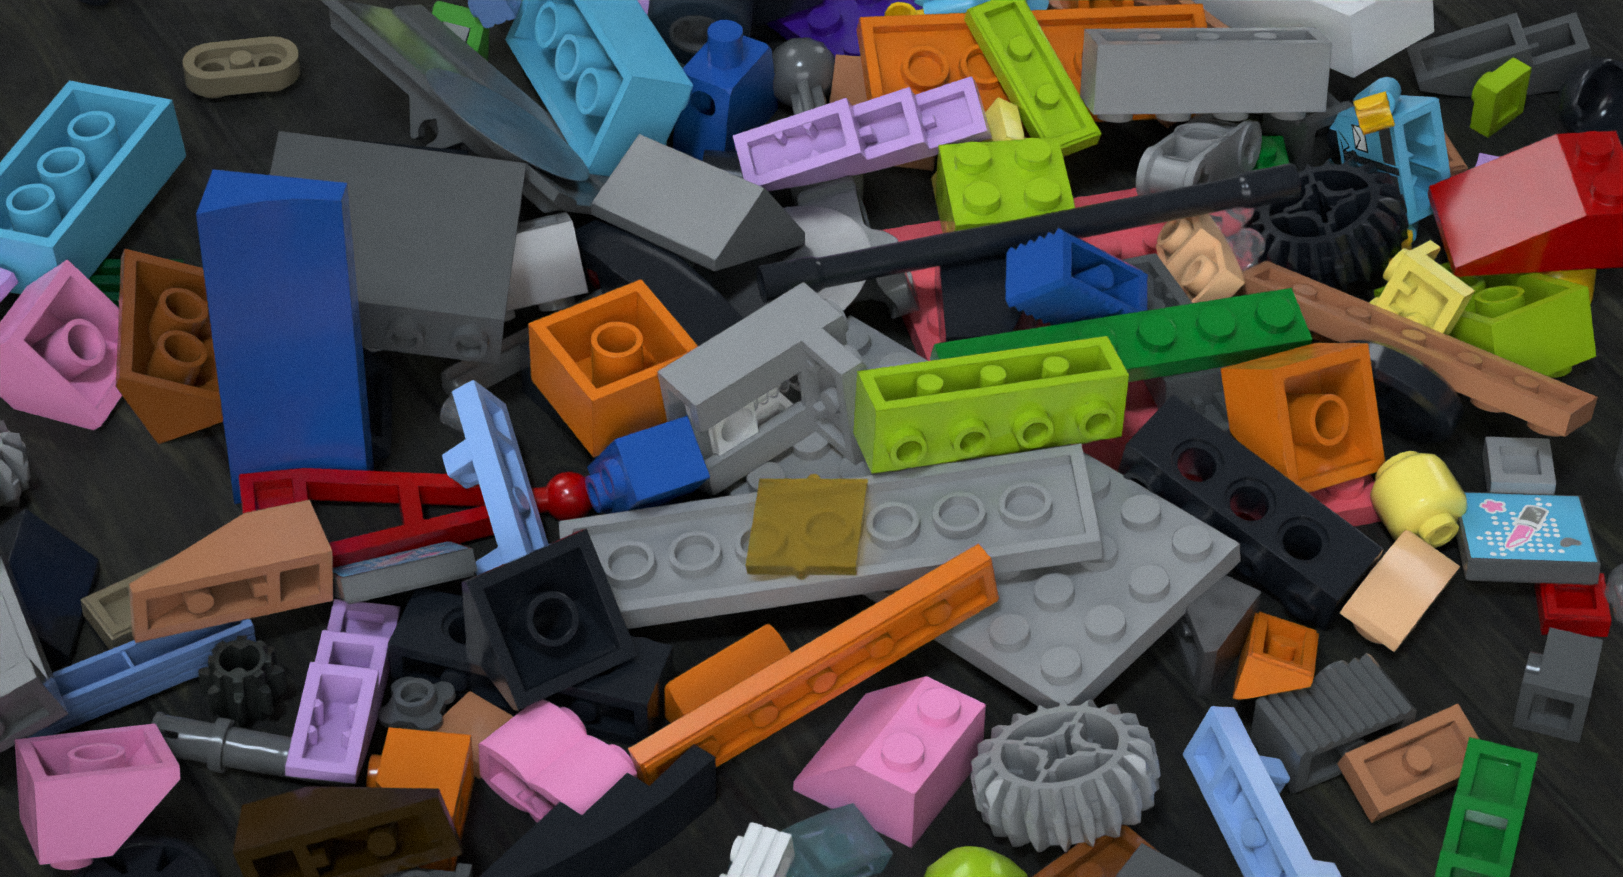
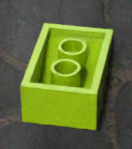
[1374,262,1596,378]

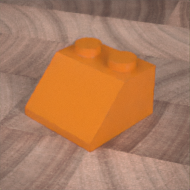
[1220,343,1385,493]

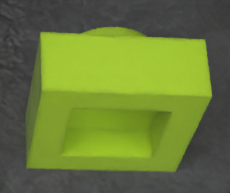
[1470,57,1532,138]

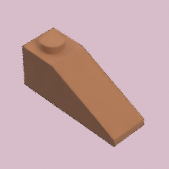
[129,500,333,643]

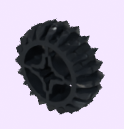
[1244,158,1409,291]

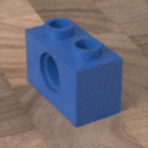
[585,416,710,514]

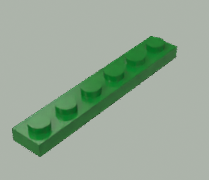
[930,288,1313,382]

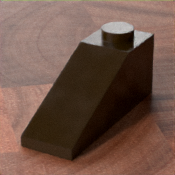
[233,787,463,877]

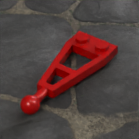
[239,468,593,568]

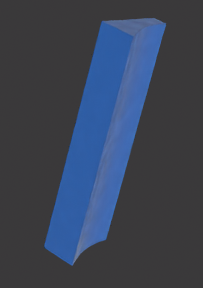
[196,170,374,505]

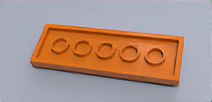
[856,3,1213,125]

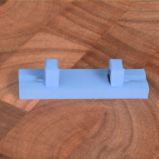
[442,380,548,575]
[1183,706,1342,877]

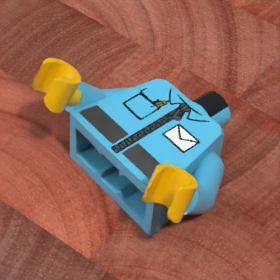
[1327,77,1451,263]

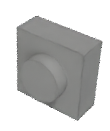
[1482,437,1556,495]

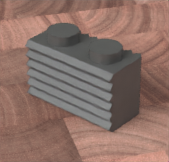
[1251,653,1417,793]

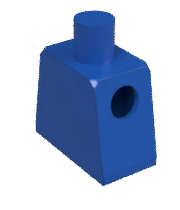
[673,20,778,161]

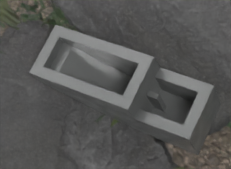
[1406,12,1592,97]

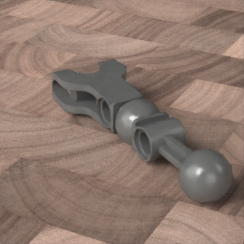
[772,37,920,319]

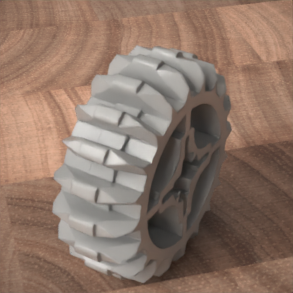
[970,699,1161,852]

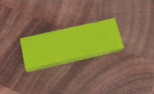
[964,0,1102,157]

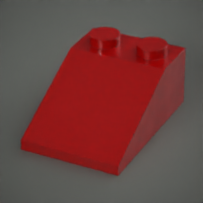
[1428,131,1623,277]

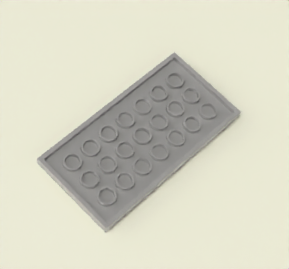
[697,315,1241,709]

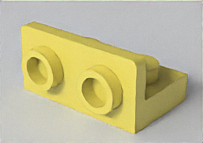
[1369,240,1475,336]

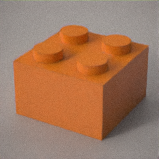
[528,279,698,458]

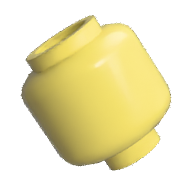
[1370,451,1468,548]

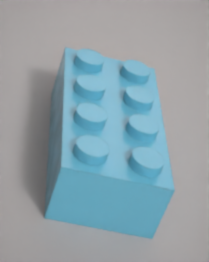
[505,0,693,177]
[0,80,186,294]

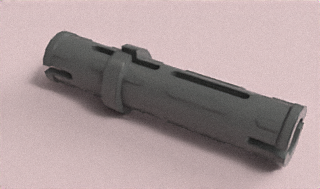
[152,711,358,787]

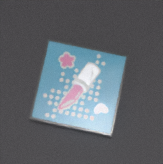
[1456,492,1601,585]
[333,541,477,604]

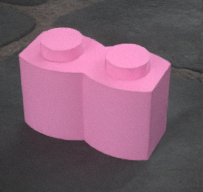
[478,699,637,823]

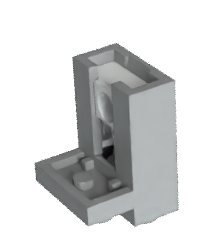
[657,282,868,496]

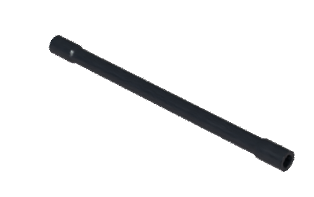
[756,163,1301,303]

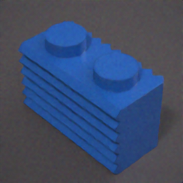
[1005,228,1148,325]

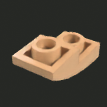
[1156,214,1245,303]
[1340,530,1461,652]

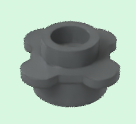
[378,677,456,731]

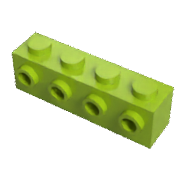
[853,336,1129,474]

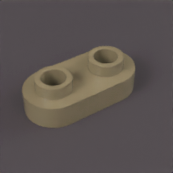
[183,36,300,98]

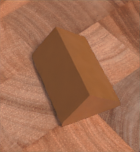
[115,249,223,444]

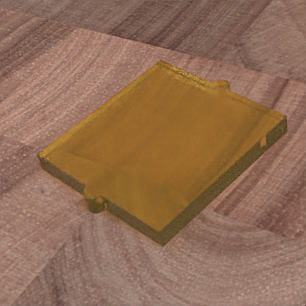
[745,474,869,580]

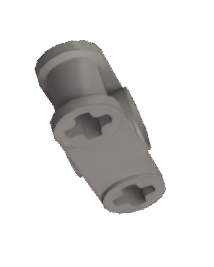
[1136,113,1262,196]

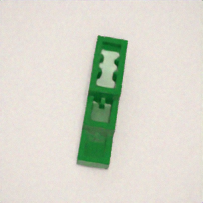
[1435,737,1538,877]

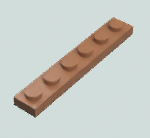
[1232,261,1598,437]

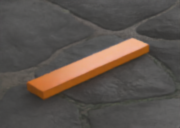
[628,543,999,786]

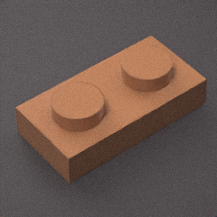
[1337,704,1479,823]

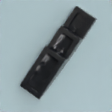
[575,218,744,346]
[480,744,716,877]

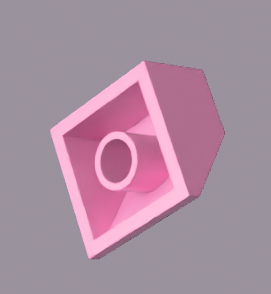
[0,259,122,430]
[793,676,986,848]
[15,724,180,870]

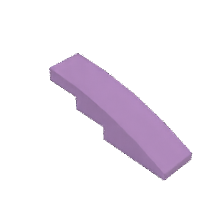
[733,76,992,191]
[285,599,401,784]

